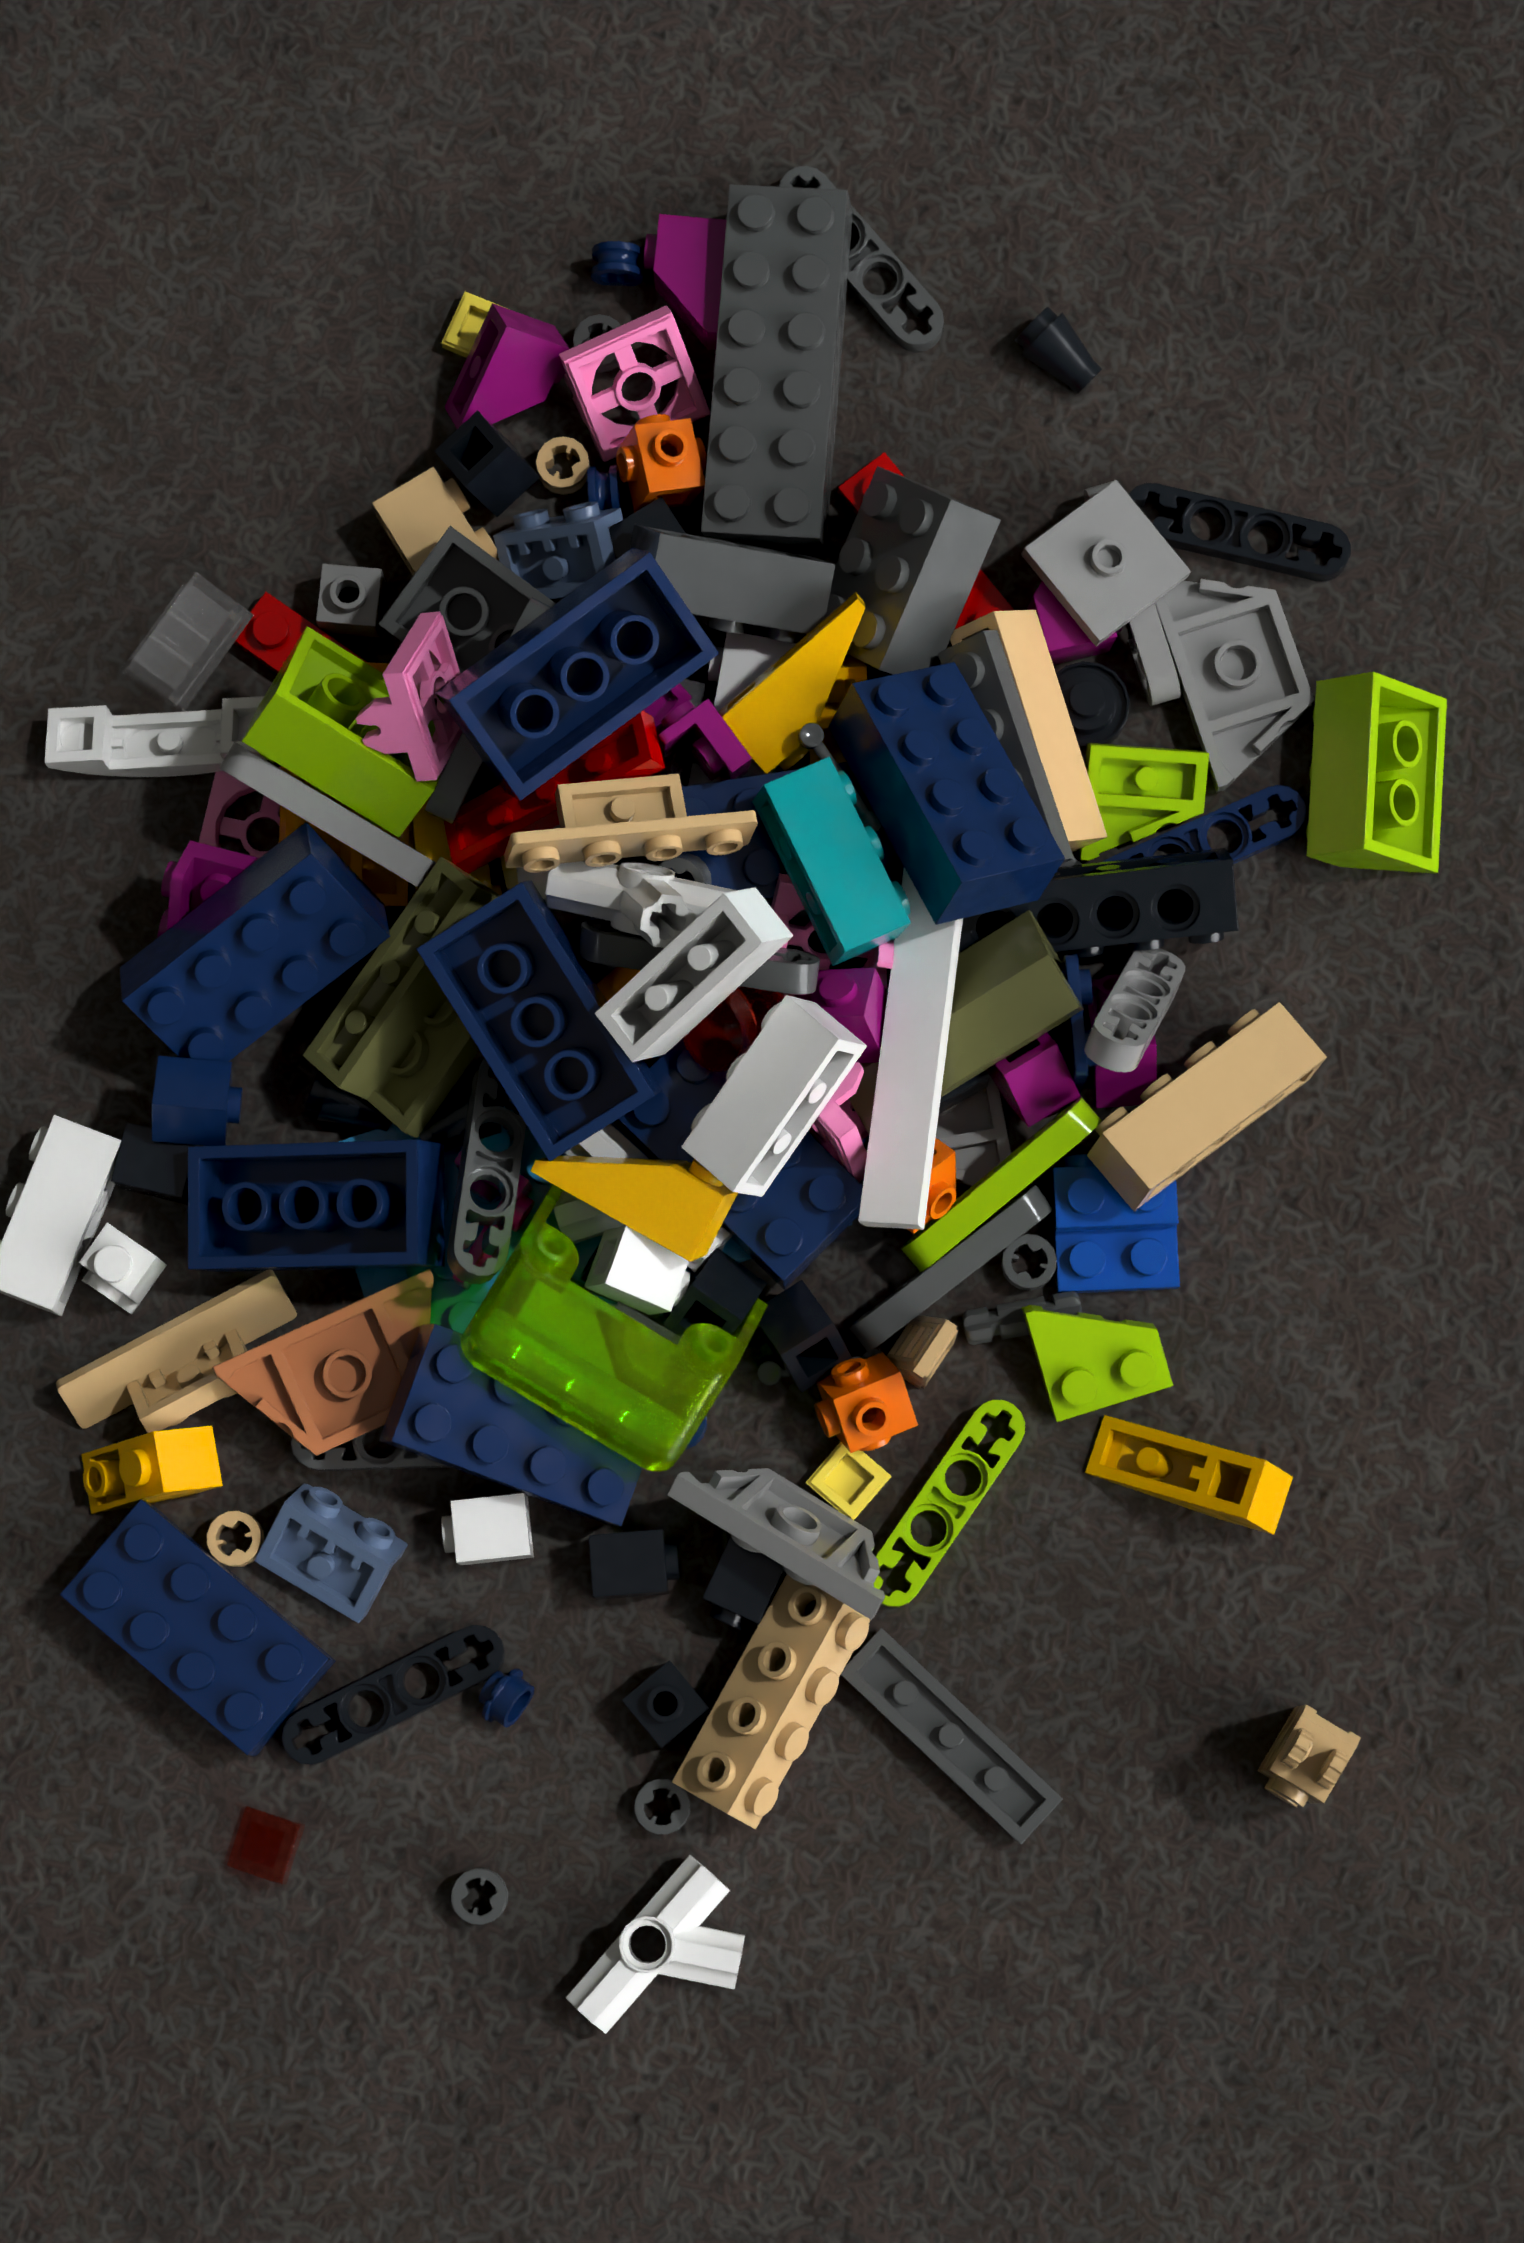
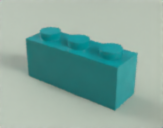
[752,756,911,966]

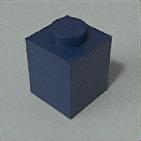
[152,1056,243,1146]

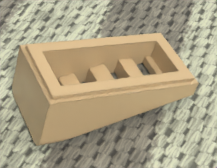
[887,1315,958,1389]

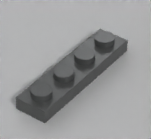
[938,630,1074,864]
[841,1628,1063,1845]

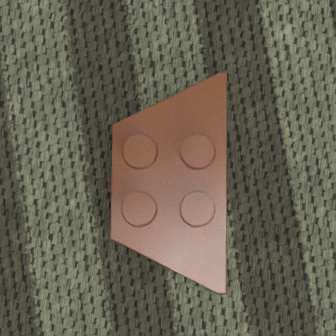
[212,1269,434,1456]

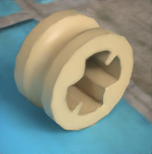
[536,436,590,495]
[207,1511,264,1567]

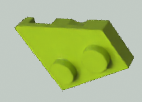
[1077,743,1209,861]
[1022,1305,1173,1422]

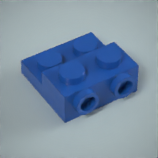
[1051,1154,1180,1293]

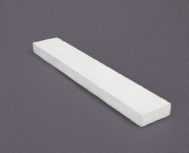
[858,868,963,1230]

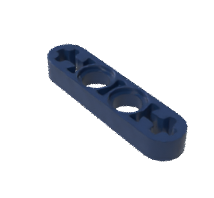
[1098,785,1306,915]

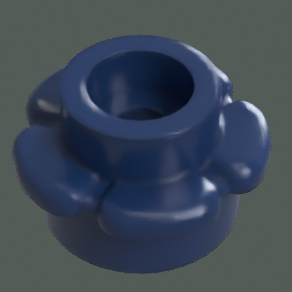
[479,1668,534,1728]

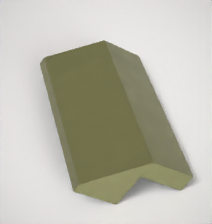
[303,856,500,1138]
[849,910,1084,1134]

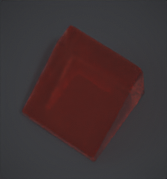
[227,1806,305,1885]

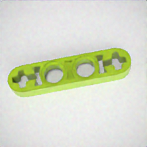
[901,1097,1102,1272]
[874,1400,1025,1607]

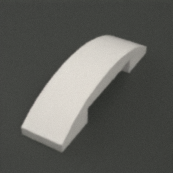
[45,696,267,777]

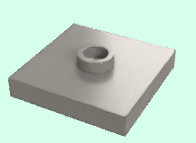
[1021,480,1191,647]

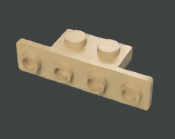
[504,774,758,873]
[56,1270,297,1433]

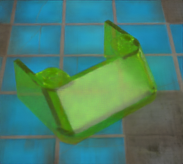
[461,1184,768,1472]

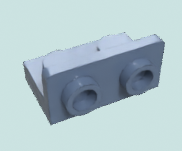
[493,501,623,599]
[254,1484,408,1623]

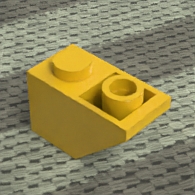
[81,1426,223,1514]

